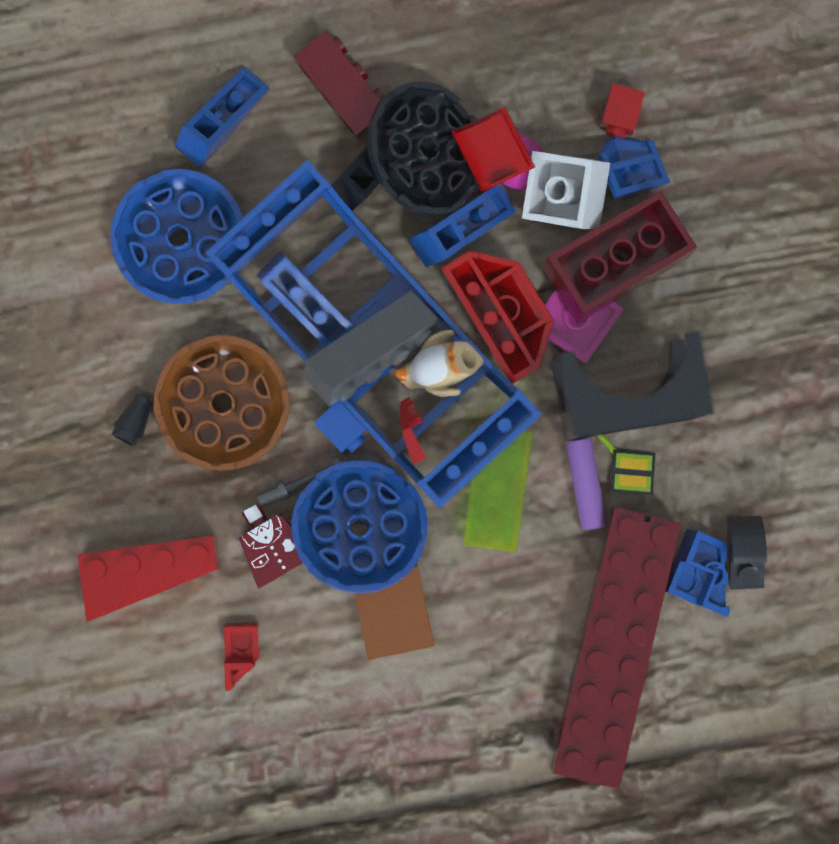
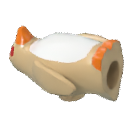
[395,330,483,397]

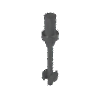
[256,455,351,507]

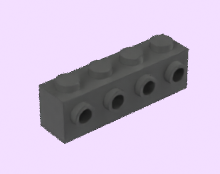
[303,291,437,407]

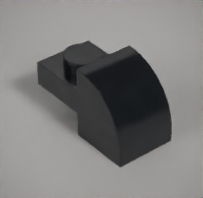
[727,516,767,590]

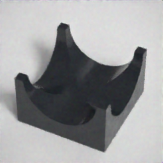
[551,330,714,441]

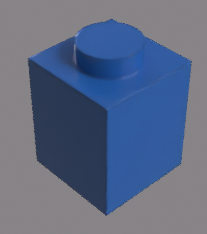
[314,400,367,453]

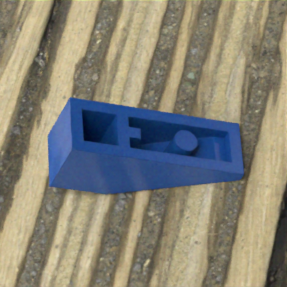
[175,67,270,168]
[409,184,516,268]

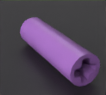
[565,438,608,530]

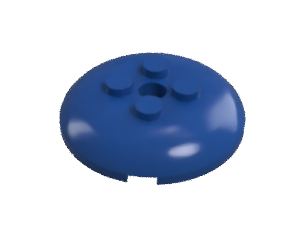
[110,169,243,304]
[292,461,428,593]

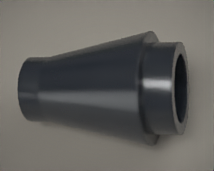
[111,394,154,447]

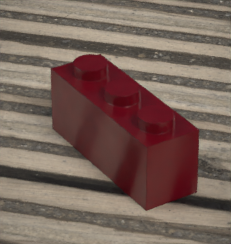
[294,31,384,140]

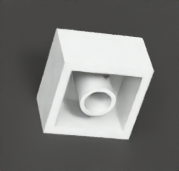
[522,151,610,230]

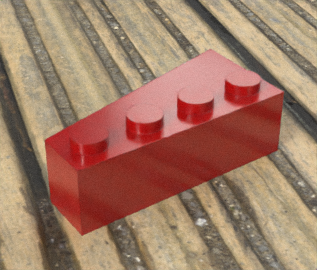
[77,535,221,622]

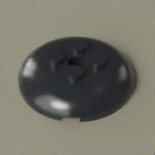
[367,81,479,216]

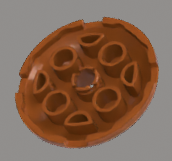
[154,335,290,471]

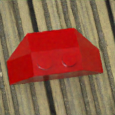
[441,251,554,384]

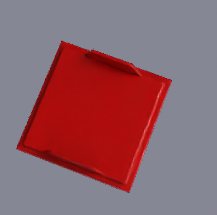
[452,106,535,192]

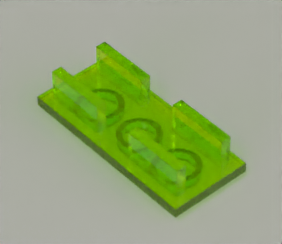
[463,425,533,553]

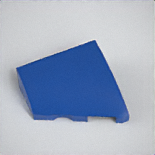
[665,529,730,617]

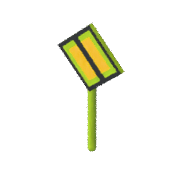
[597,435,656,496]

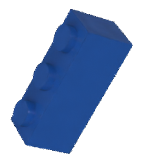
[256,251,355,347]

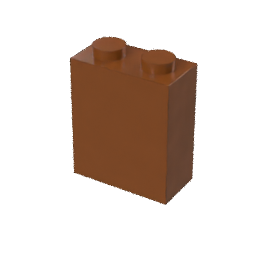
[354,565,434,660]

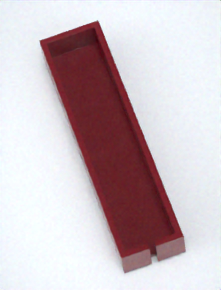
[550,507,681,789]

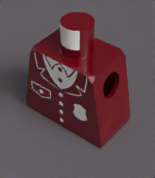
[239,503,302,589]

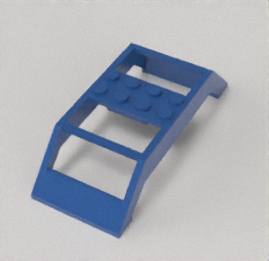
[205,160,542,508]

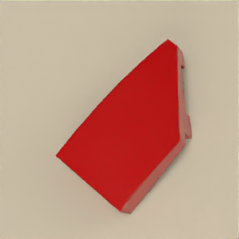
[400,397,427,465]
[224,622,259,691]

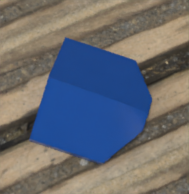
[598,137,670,199]

